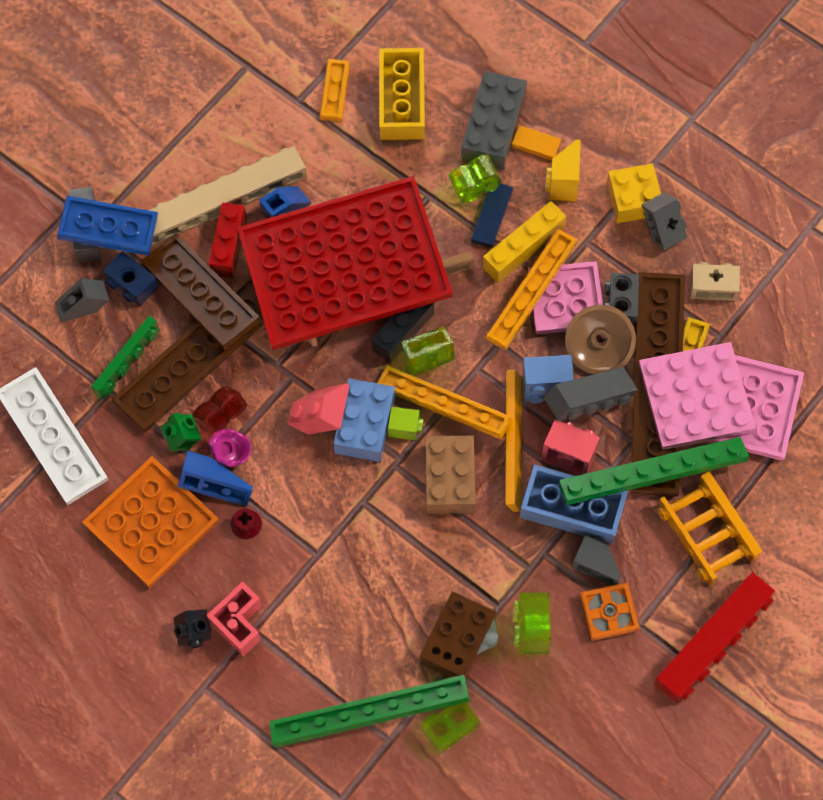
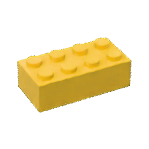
[379,48,425,140]

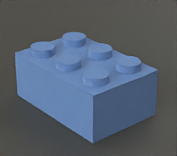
[333,378,395,462]

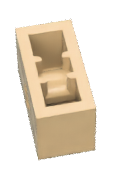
[690,262,740,301]

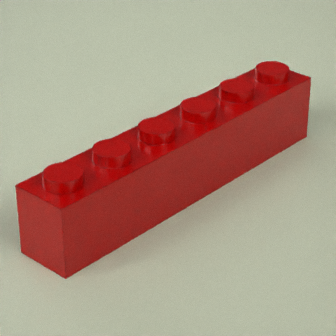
[654,571,775,704]

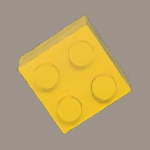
[607,163,661,223]

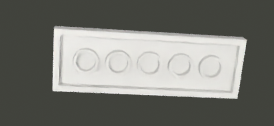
[0,367,109,505]

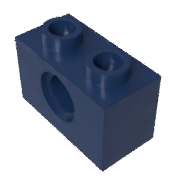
[103,251,159,306]

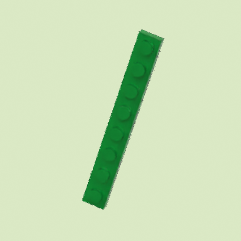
[558,437,749,505]
[269,675,470,748]

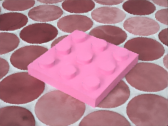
[528,261,603,335]

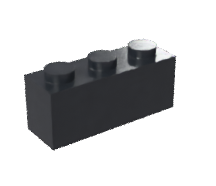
[371,303,434,364]

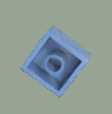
[522,355,574,404]

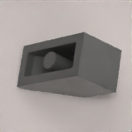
[55,278,109,322]
[572,536,621,586]

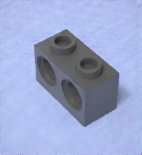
[604,273,639,326]

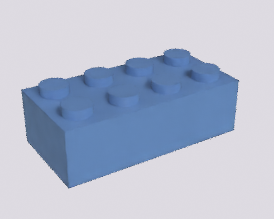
[520,465,628,545]

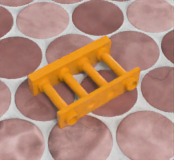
[657,471,763,586]

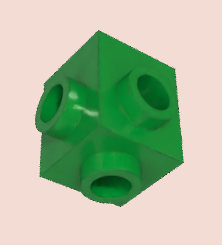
[161,413,202,451]

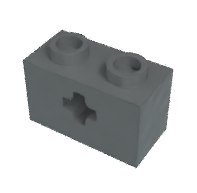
[642,192,688,250]

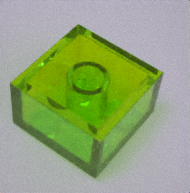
[513,592,551,654]

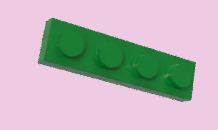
[91,315,159,400]

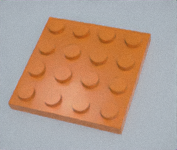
[82,456,219,588]

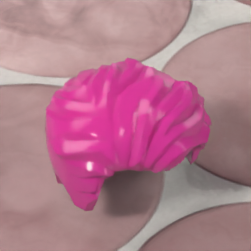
[209,429,252,468]

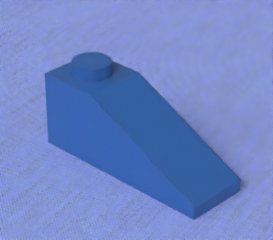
[177,451,253,506]

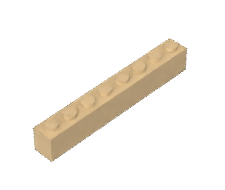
[150,146,307,247]

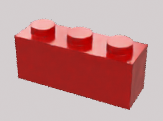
[209,202,247,279]

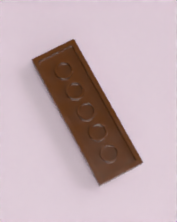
[141,234,261,350]

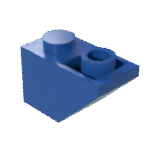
[259,186,311,219]

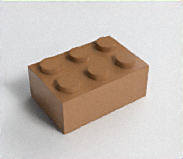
[426,436,476,514]

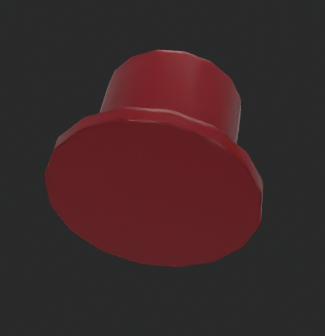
[231,508,262,540]

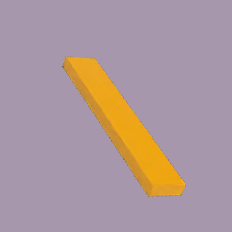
[486,229,578,351]
[377,365,512,440]
[505,369,522,512]

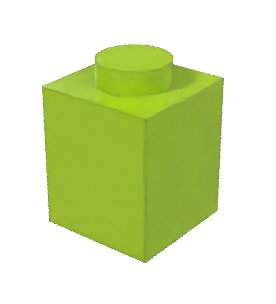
[388,407,424,441]

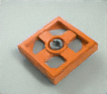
[579,582,640,641]

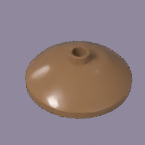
[565,304,636,374]

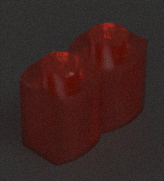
[192,386,248,435]

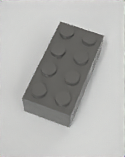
[461,71,527,170]

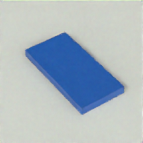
[57,196,158,256]

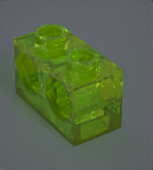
[421,702,480,755]

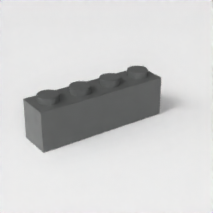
[544,367,638,421]

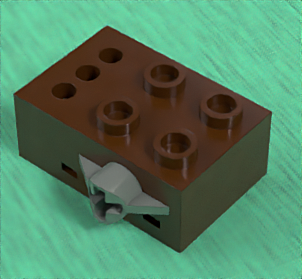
[419,591,498,680]

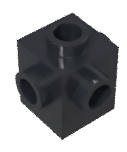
[173,609,212,649]

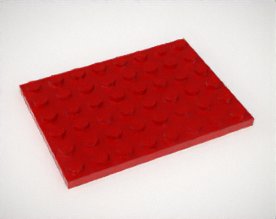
[237,176,453,350]

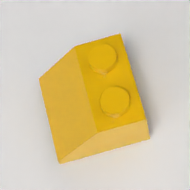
[545,140,581,202]

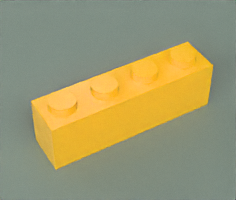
[483,201,567,283]

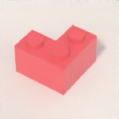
[206,581,262,657]

